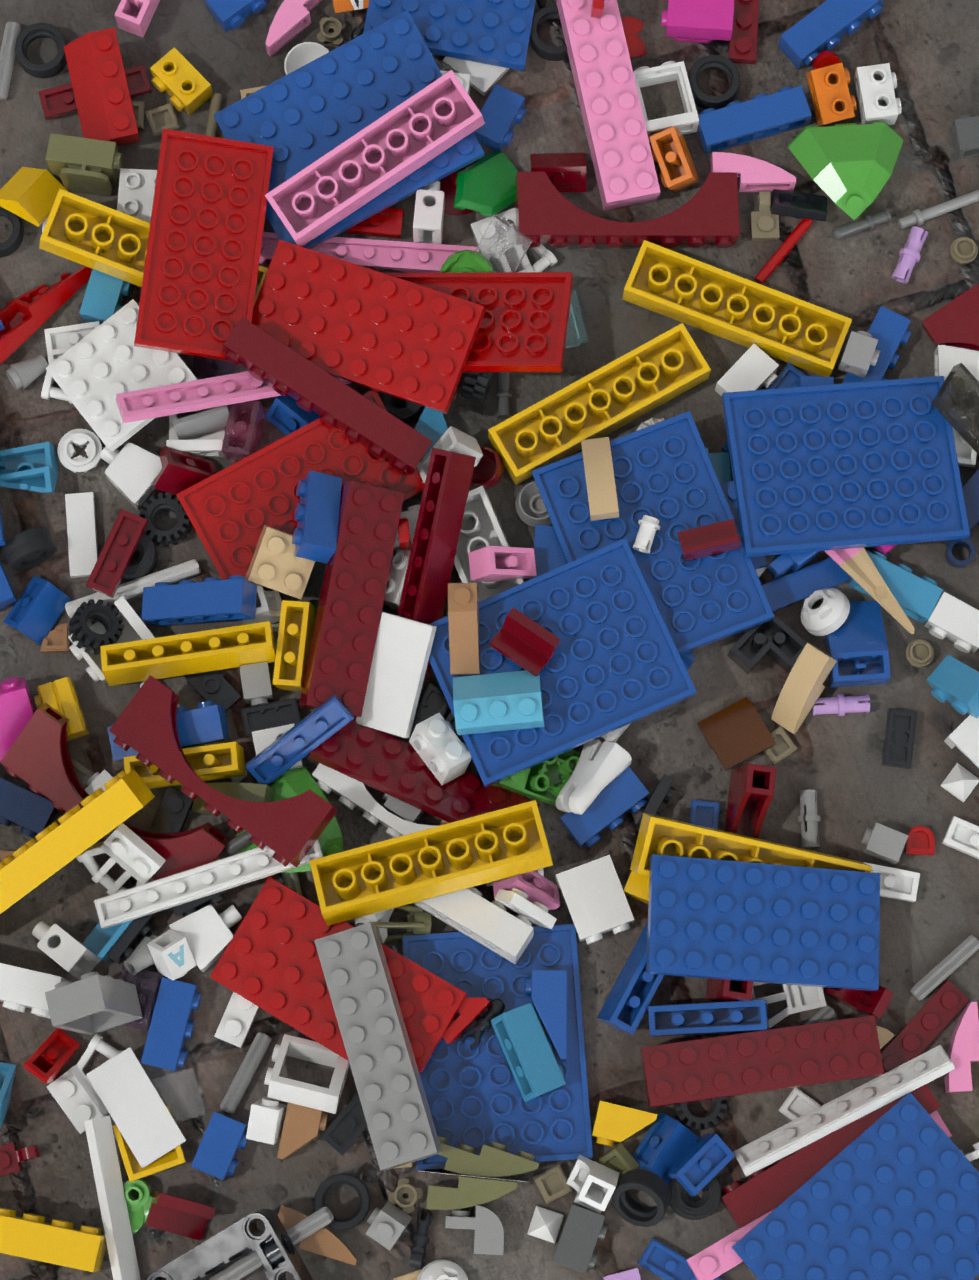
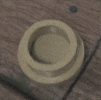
[950,237,978,264]
[905,639,934,668]

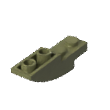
[438,1136,539,1177]

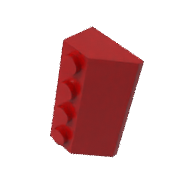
[63,27,141,146]

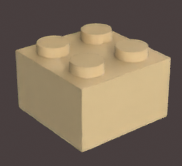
[245,525,315,599]

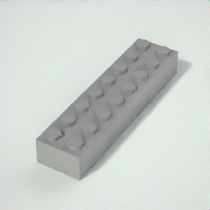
[314,923,443,1171]

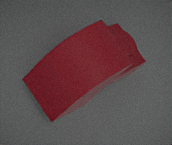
[823,986,894,1019]

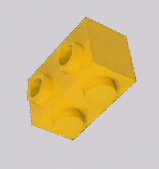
[150,47,213,116]

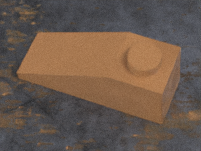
[448,583,480,675]

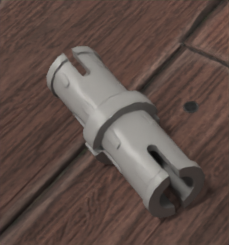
[798,790,821,849]

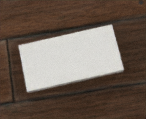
[356,612,437,738]

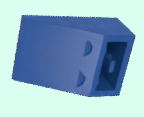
[825,601,891,688]

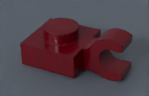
[0,1142,40,1177]

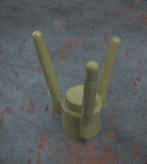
[369,905,431,942]

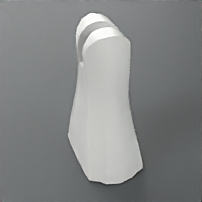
[556,739,632,815]

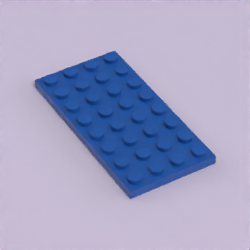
[646,854,880,991]

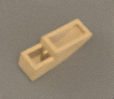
[581,437,619,521]
[771,643,837,734]

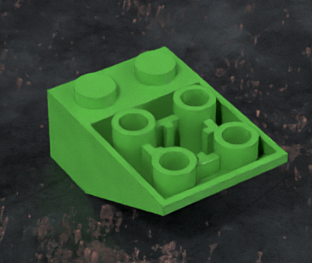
[492,750,581,806]

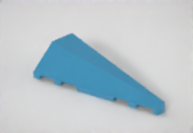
[0,442,59,494]

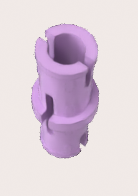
[891,226,928,284]
[812,694,870,716]

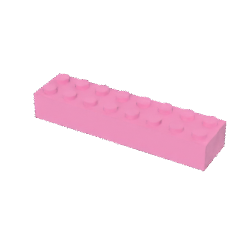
[556,0,660,211]
[265,70,485,247]

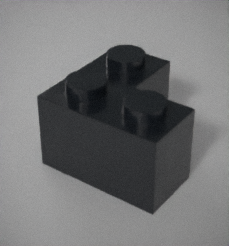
[727,613,807,674]

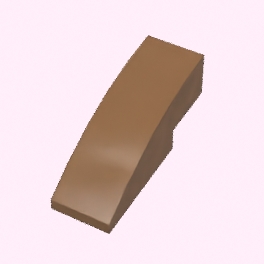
[278,1205,358,1266]

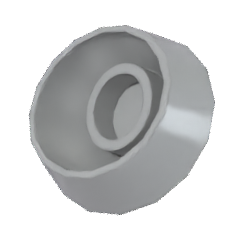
[515,481,552,527]

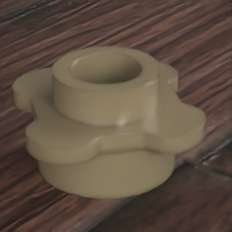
[317,17,346,45]
[388,1178,423,1214]

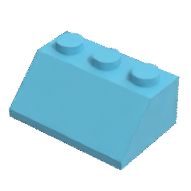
[453,670,545,735]

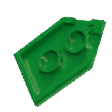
[453,150,519,217]

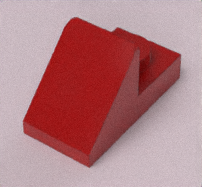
[442,998,491,1044]
[23,1028,81,1084]

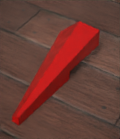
[0,266,92,365]

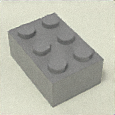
[45,972,143,1036]

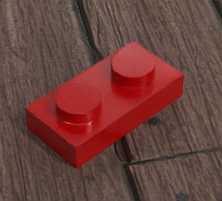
[346,208,404,239]

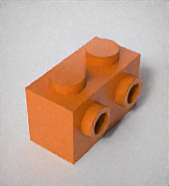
[806,63,857,126]
[649,126,700,193]

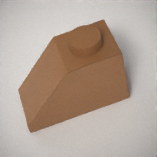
[277,1102,328,1160]

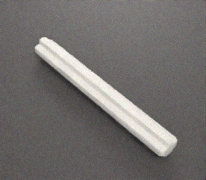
[65,559,201,618]

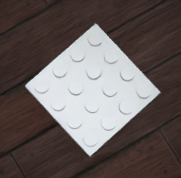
[46,299,198,452]

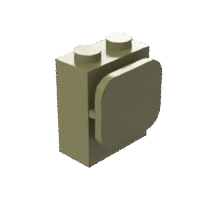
[46,133,126,196]

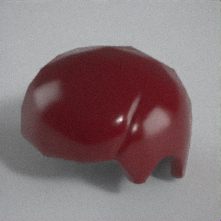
[470,447,504,489]

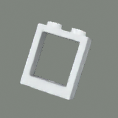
[633,61,699,142]
[264,1034,350,1114]

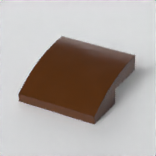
[697,697,776,771]

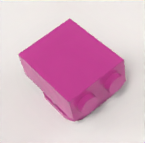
[661,0,734,43]
[0,677,36,761]

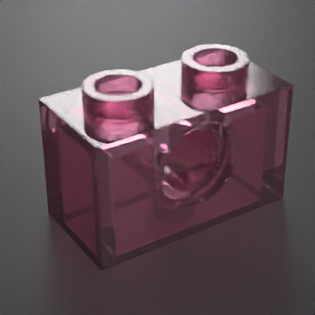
[221,401,266,462]

